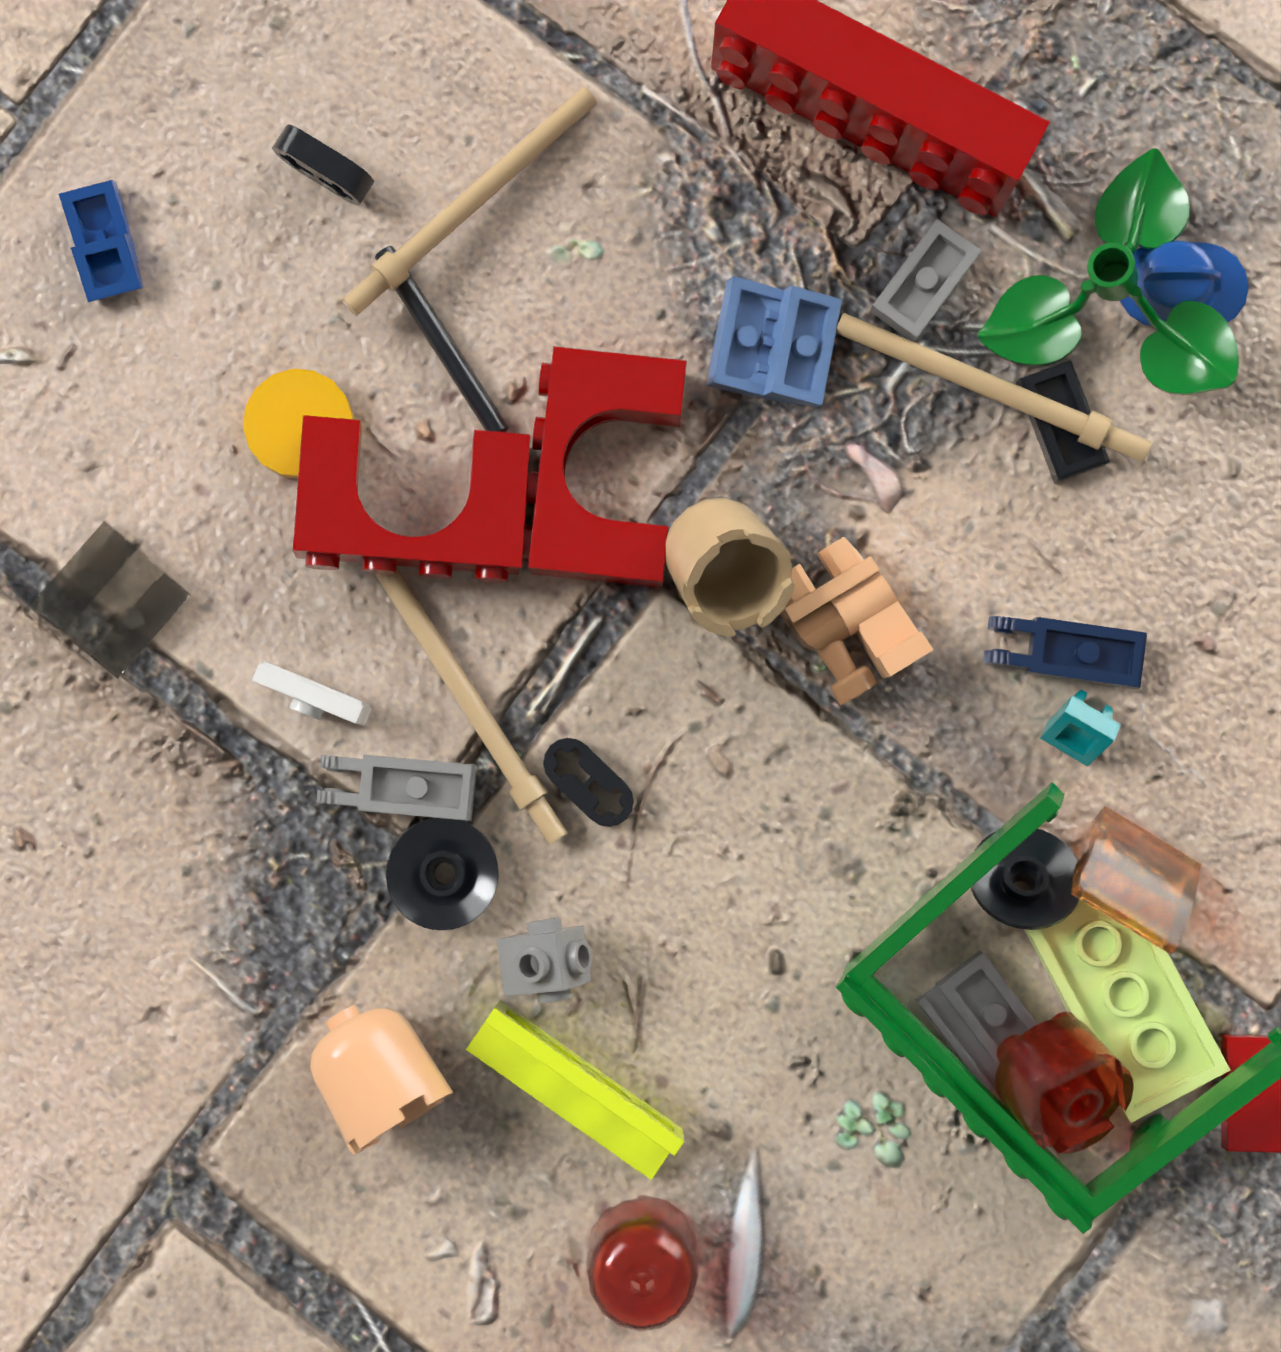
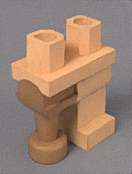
[780,537,934,706]

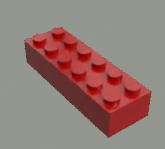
[711,0,1050,218]

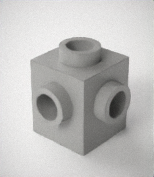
[497,918,592,1003]

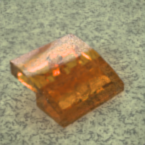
[1071,806,1201,954]

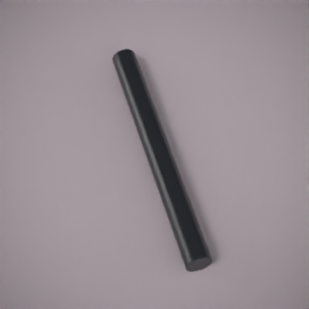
[375,246,509,432]

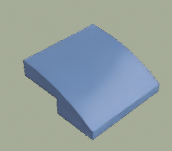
[706,276,842,407]

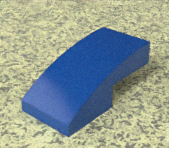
[58,180,143,302]

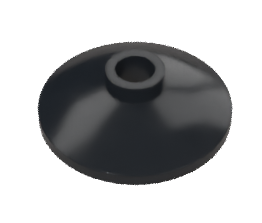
[386,818,499,930]
[971,829,1084,930]

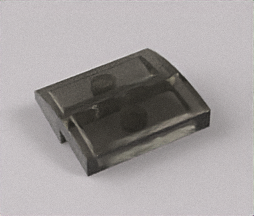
[30,520,191,679]

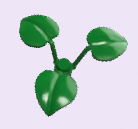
[978,148,1239,395]

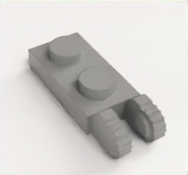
[316,755,477,821]

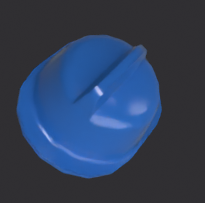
[1120,240,1249,326]

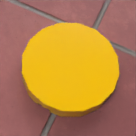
[243,368,355,479]

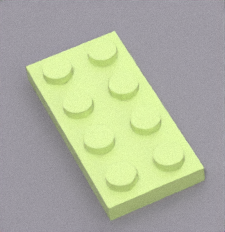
[1024,867,1230,1123]

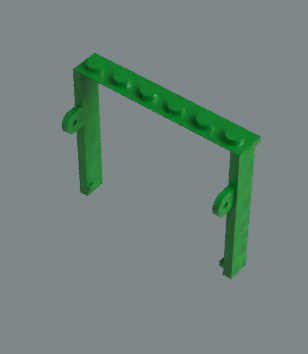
[836,782,1281,1234]

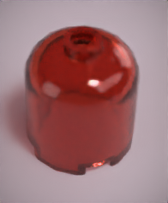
[586,1195,699,1332]

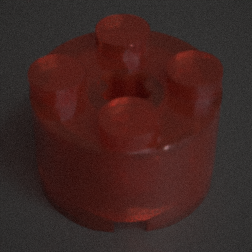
[995,1011,1134,1154]

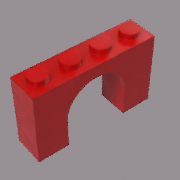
[522,346,687,588]
[293,415,530,583]

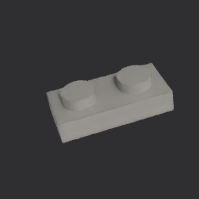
[870,219,982,342]

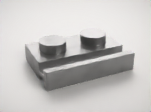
[915,951,1052,1092]

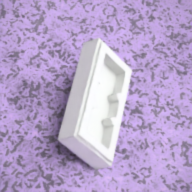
[252,661,372,726]

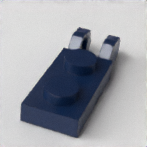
[983,616,1147,689]

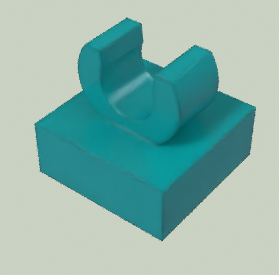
[1040,690,1121,767]

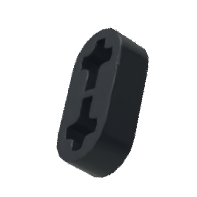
[272,124,374,206]
[543,738,634,827]

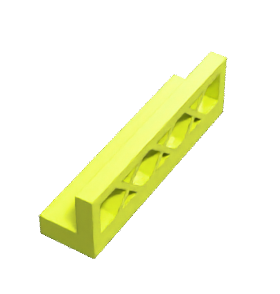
[466,1001,684,1180]

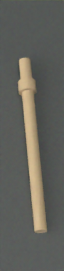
[342,87,597,316]
[836,313,1152,462]
[375,567,568,845]

